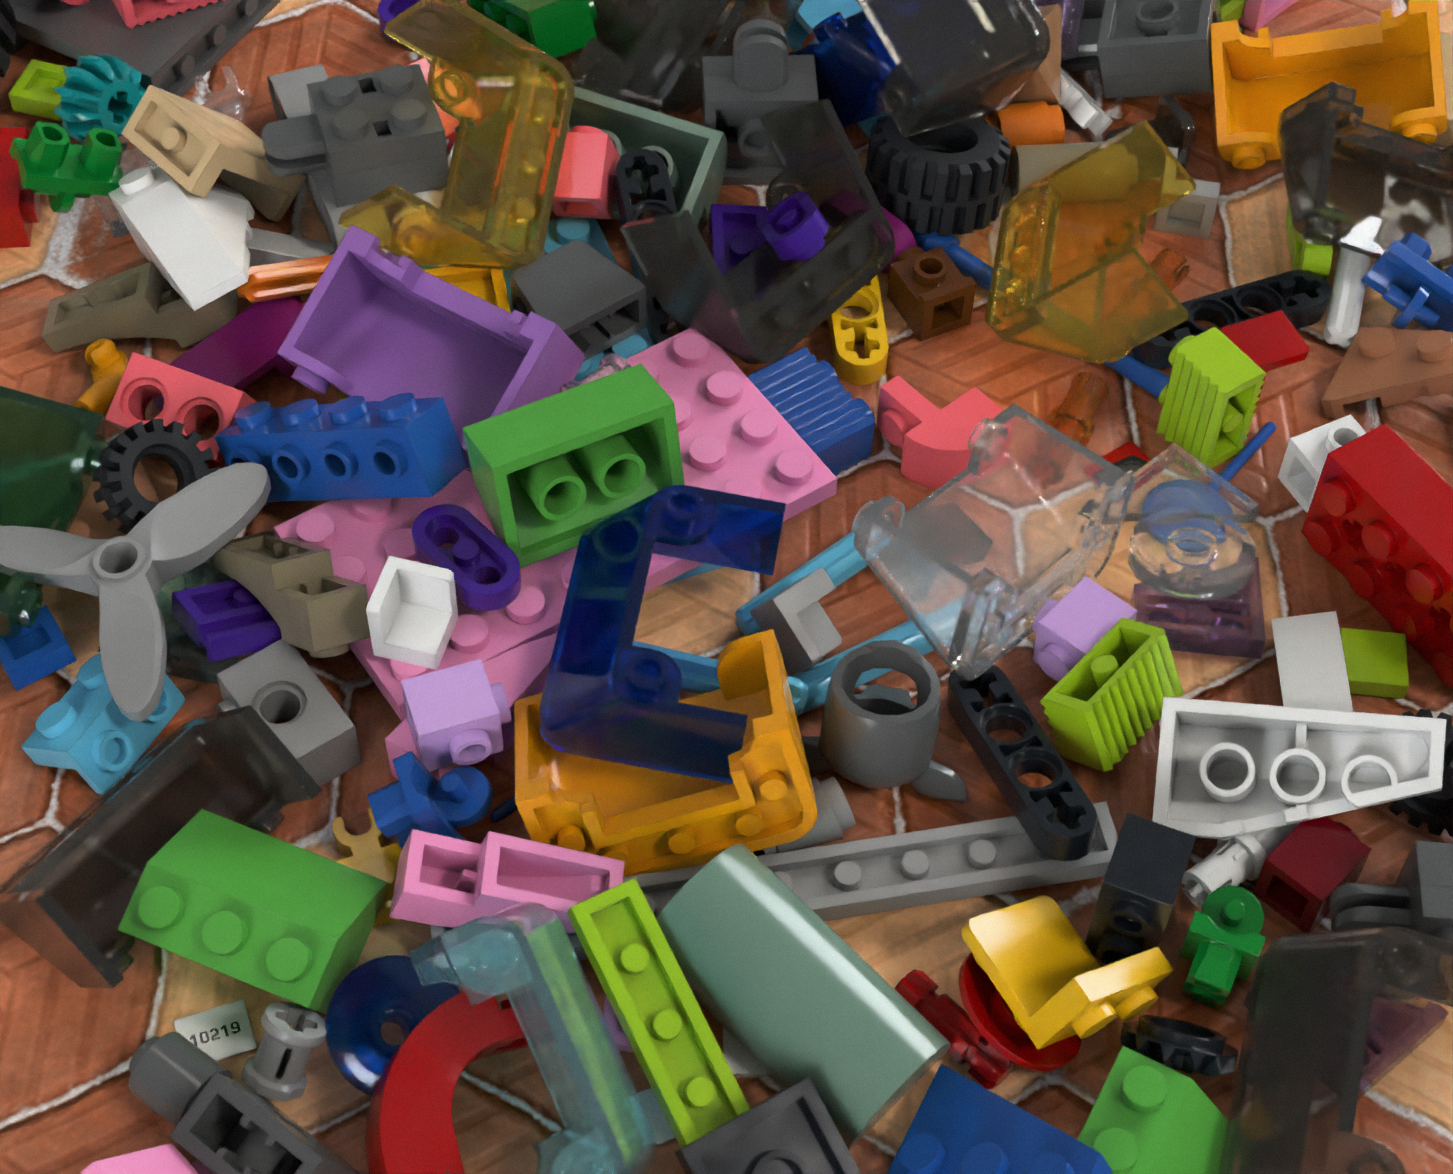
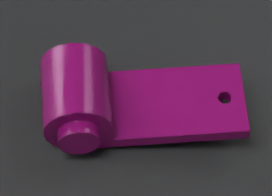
[153,296,305,412]

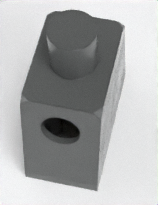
[510,240,647,362]

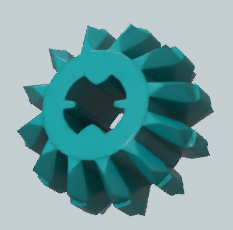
[53,54,146,148]

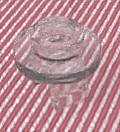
[195,65,253,121]

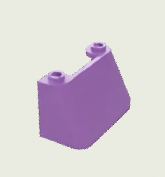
[277,224,586,472]

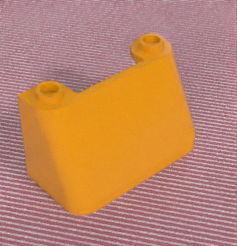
[1210,0,1448,169]
[514,629,817,877]

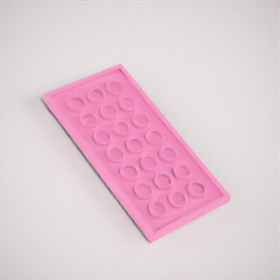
[273,324,838,720]

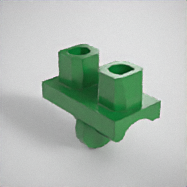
[9,121,124,213]
[1179,885,1266,1010]

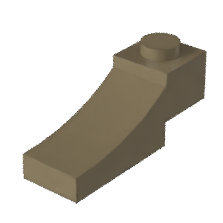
[42,261,239,353]
[213,531,370,658]

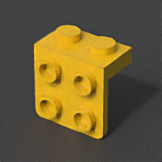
[961,895,1174,1050]

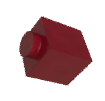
[1252,816,1372,935]

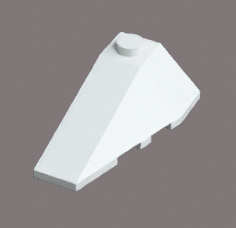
[108,166,254,311]
[1152,697,1446,840]

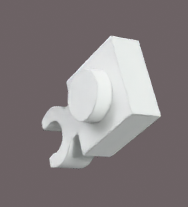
[1058,67,1113,138]

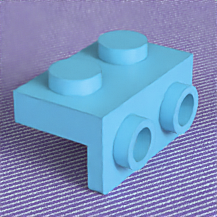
[21,654,185,795]

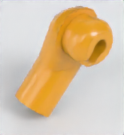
[74,338,128,424]

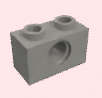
[216,639,362,802]

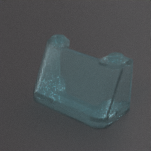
[408,901,657,1174]

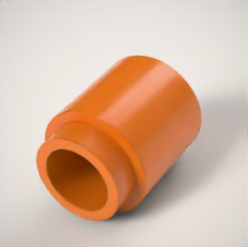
[982,100,1065,150]

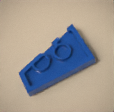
[887,1064,1113,1174]

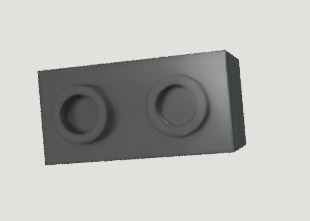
[169,1072,360,1174]

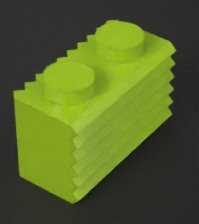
[1156,326,1267,473]
[1039,617,1184,772]

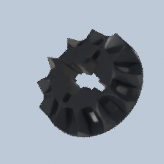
[1120,1015,1239,1077]

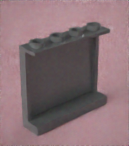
[8,0,282,97]

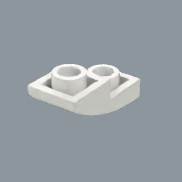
[1271,611,1353,712]

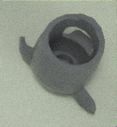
[801,640,968,803]

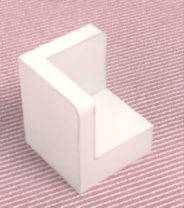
[366,556,459,670]

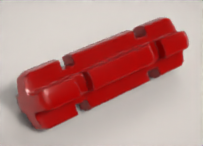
[894,969,1014,1089]

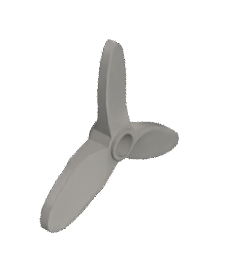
[0,462,271,722]

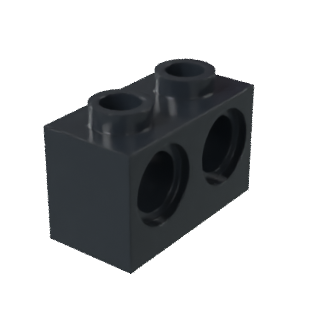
[1085,813,1196,965]

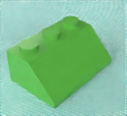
[463,364,687,568]
[117,809,391,1017]
[1078,1046,1248,1174]

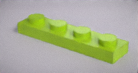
[567,878,750,1148]

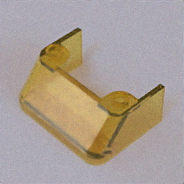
[338,0,575,270]
[985,119,1196,364]

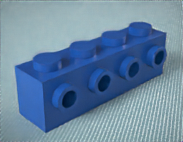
[214,393,468,502]

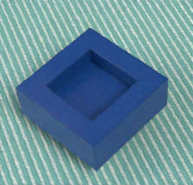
[0,605,77,691]

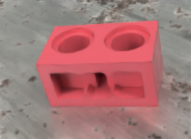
[105,352,257,469]

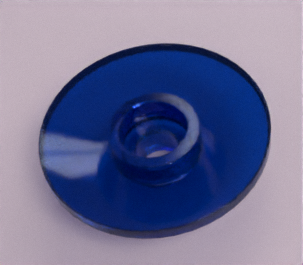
[325,955,460,1096]

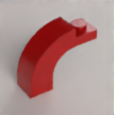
[365,982,576,1174]

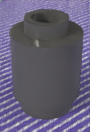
[129,1032,233,1127]

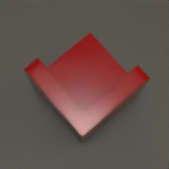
[1219,310,1309,403]

